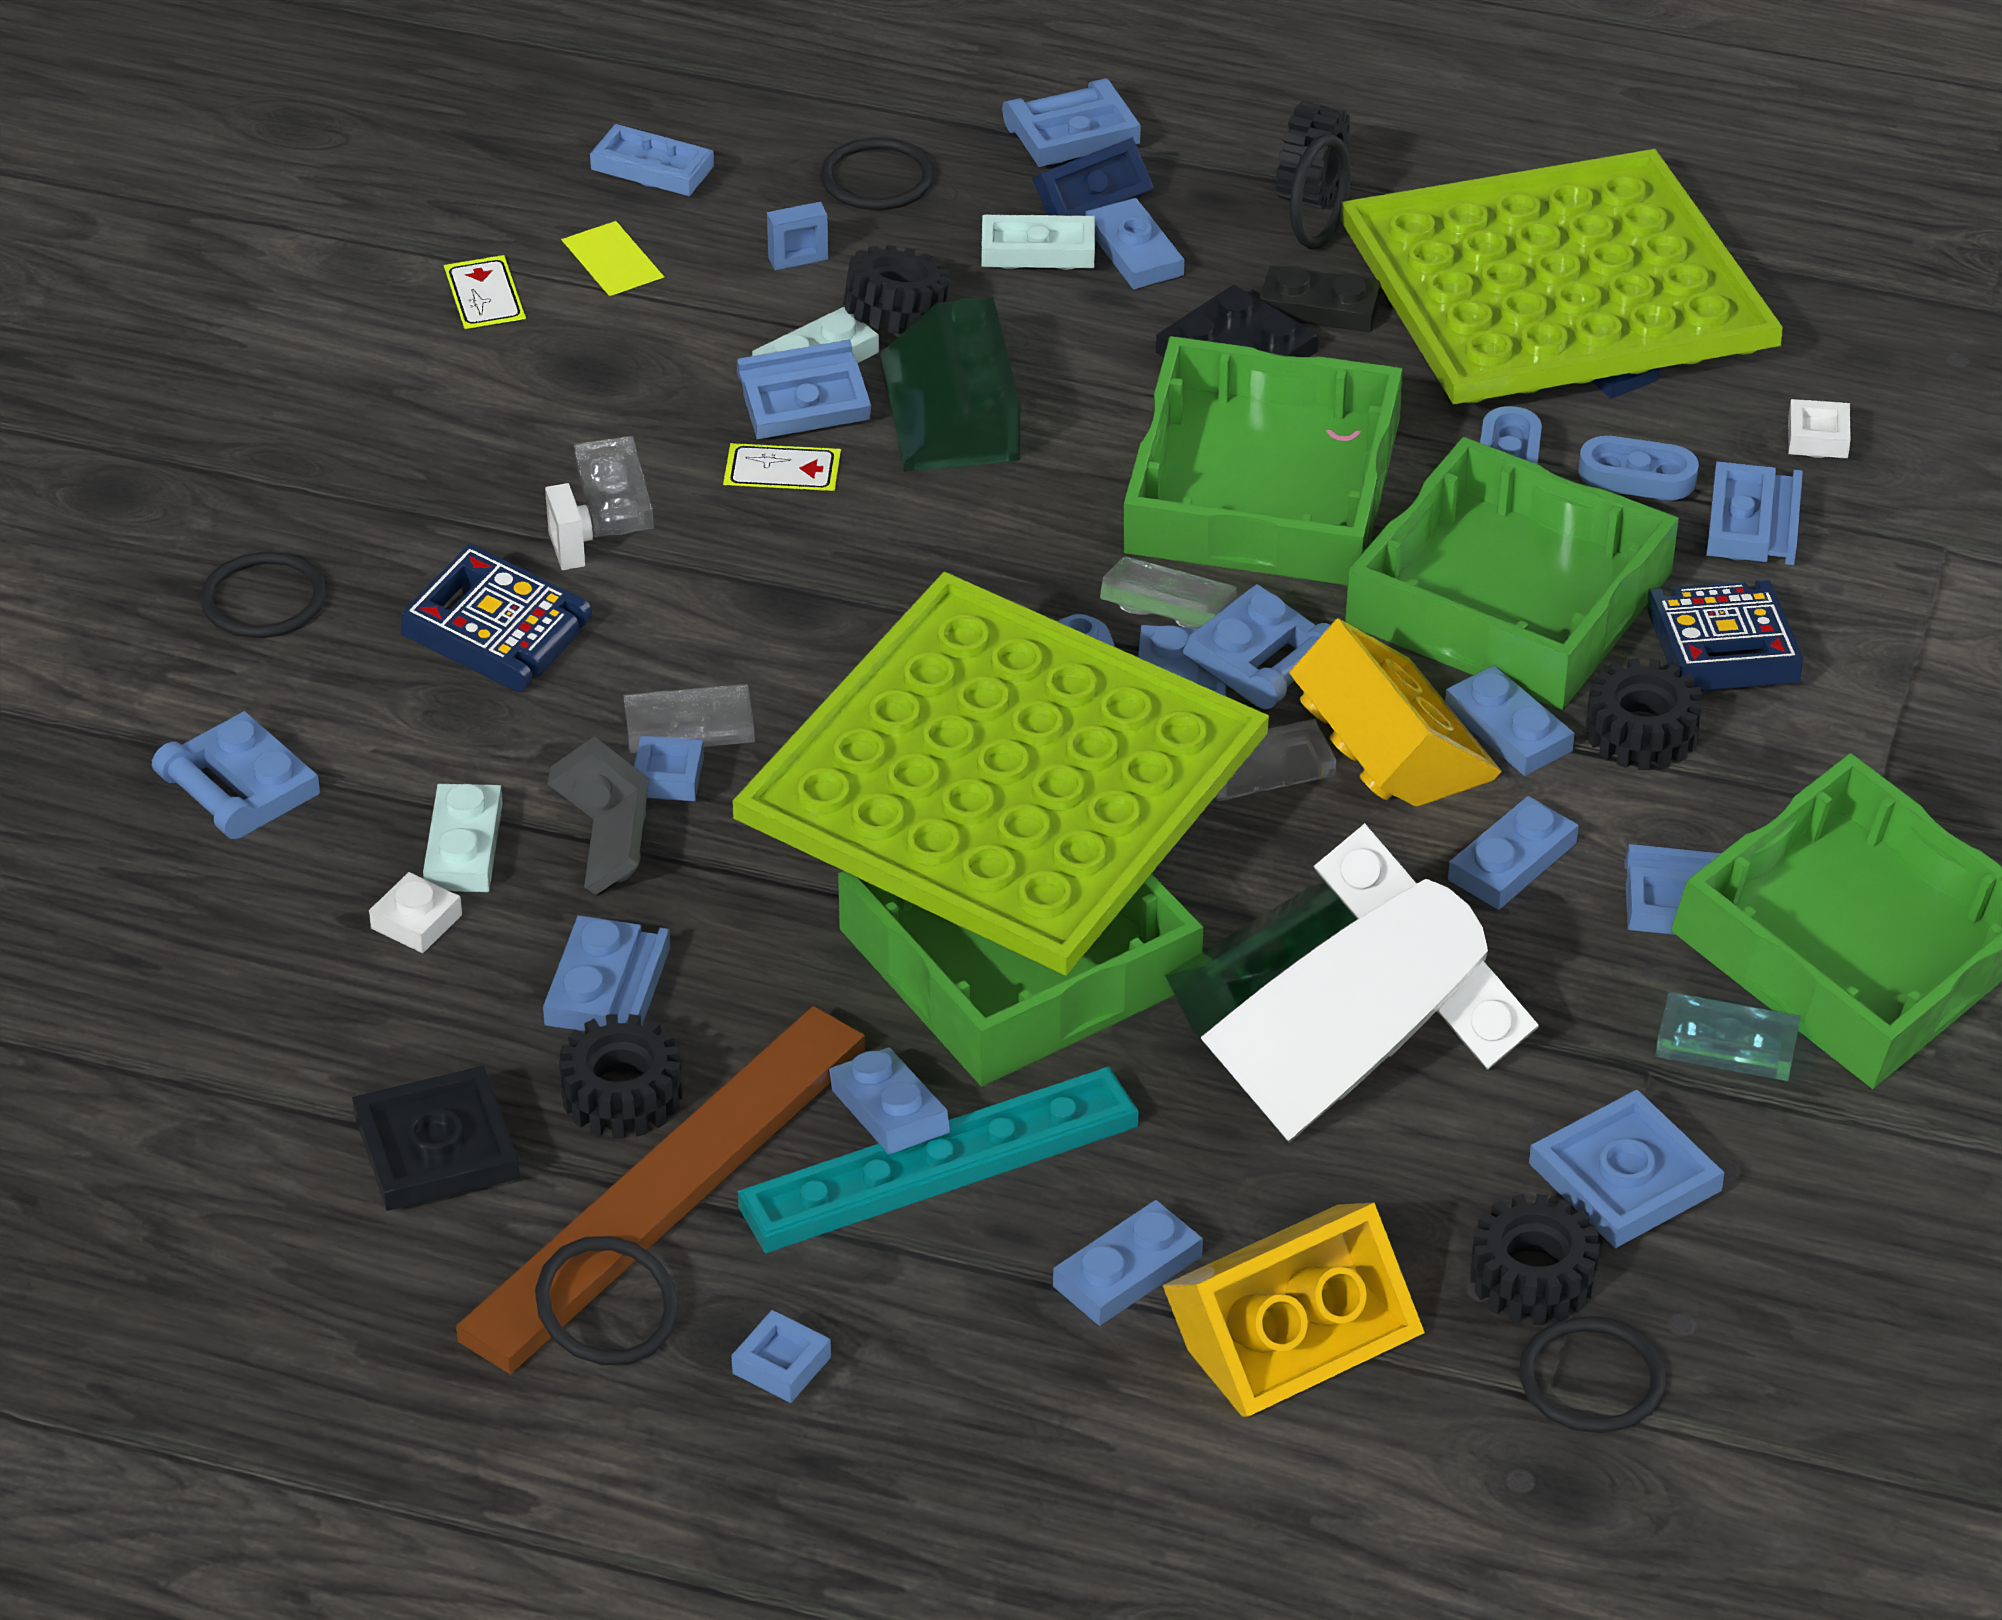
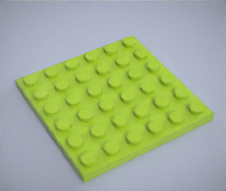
[1341,149,1783,405]
[733,571,1269,976]

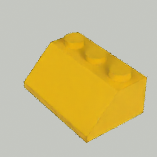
[1289,618,1502,807]
[1163,1203,1425,1417]

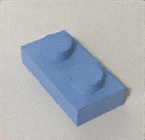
[1445,665,1575,776]
[1448,796,1579,910]
[829,1047,950,1154]
[1053,1200,1203,1326]

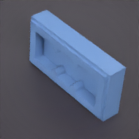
[590,124,714,196]
[1086,198,1184,289]

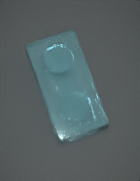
[1656,992,1801,1081]

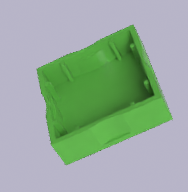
[1124,336,1403,585]
[1345,437,1679,711]
[1671,753,2002,1089]
[838,871,1203,1087]

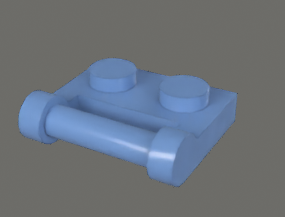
[1002,78,1141,167]
[1183,584,1331,709]
[152,711,320,839]

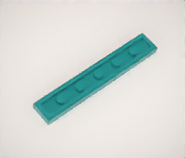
[737,1066,1138,1254]

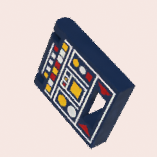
[401,543,592,692]
[1647,580,1803,691]

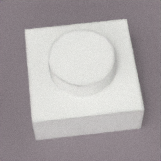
[1788,399,1851,458]
[545,483,593,570]
[369,872,462,953]

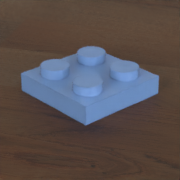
[1529,1090,1725,1248]

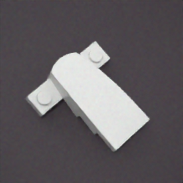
[1201,823,1539,1143]

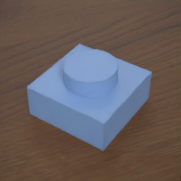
[767,202,828,270]
[634,736,704,801]
[732,1310,831,1403]

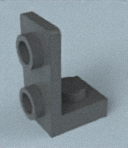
[548,736,649,895]

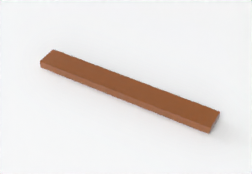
[456,1006,865,1375]

